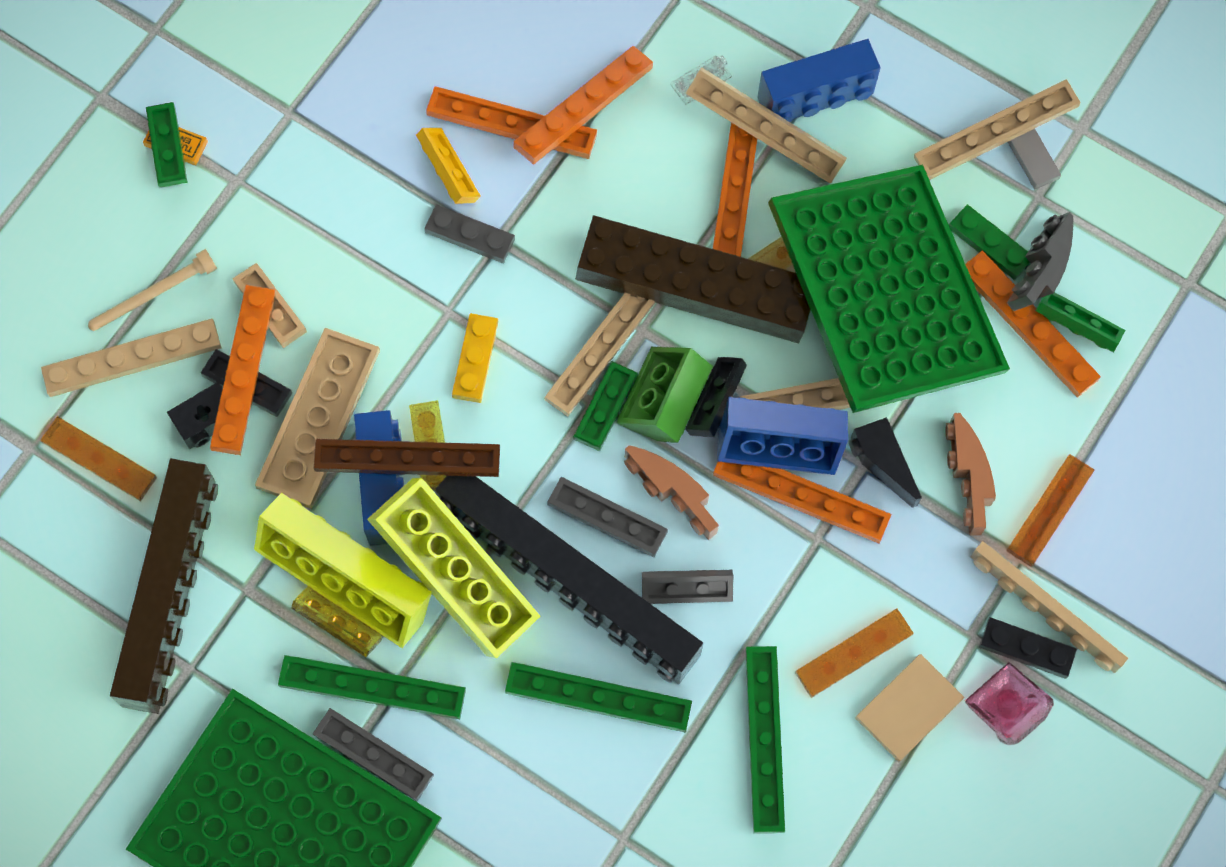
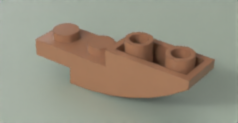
[945,413,996,535]
[624,445,719,540]

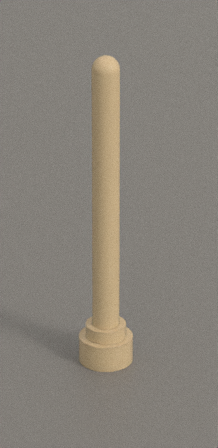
[88,249,217,331]

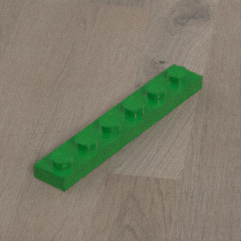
[745,646,785,834]
[278,655,466,720]
[505,662,692,733]

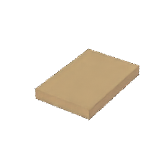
[855,653,965,762]

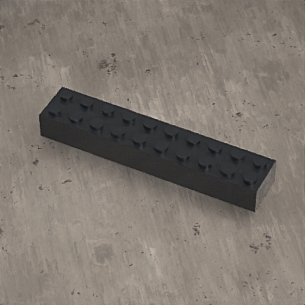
[434,476,704,684]

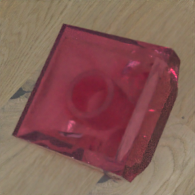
[964,662,1054,745]

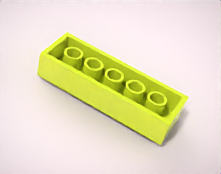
[367,478,541,659]
[254,493,432,648]

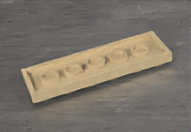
[255,328,380,509]

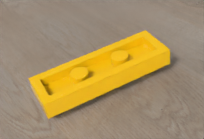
[416,128,481,204]
[452,313,499,403]

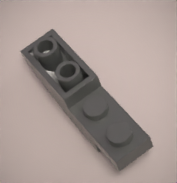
[1007,212,1073,311]

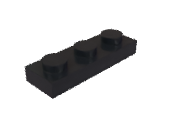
[200,349,293,417]
[685,357,747,438]
[979,617,1077,679]

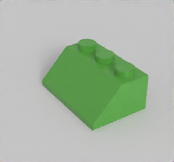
[616,346,713,443]

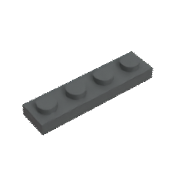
[547,476,668,558]
[312,708,434,802]

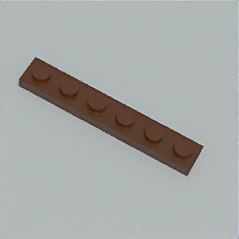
[314,439,501,477]

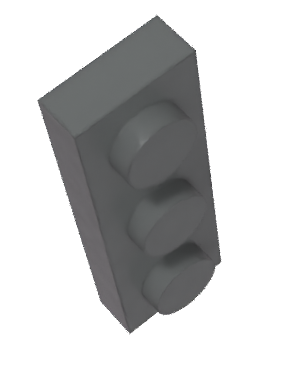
[424,204,515,264]
[641,569,734,604]

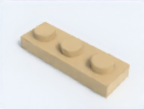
[232,263,307,348]

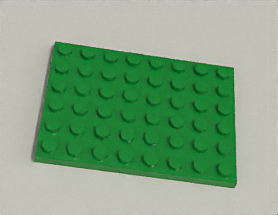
[768,164,1010,413]
[126,688,442,867]

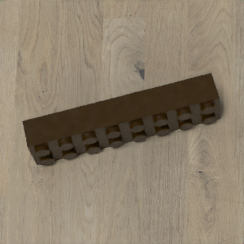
[575,215,811,344]
[110,458,218,714]

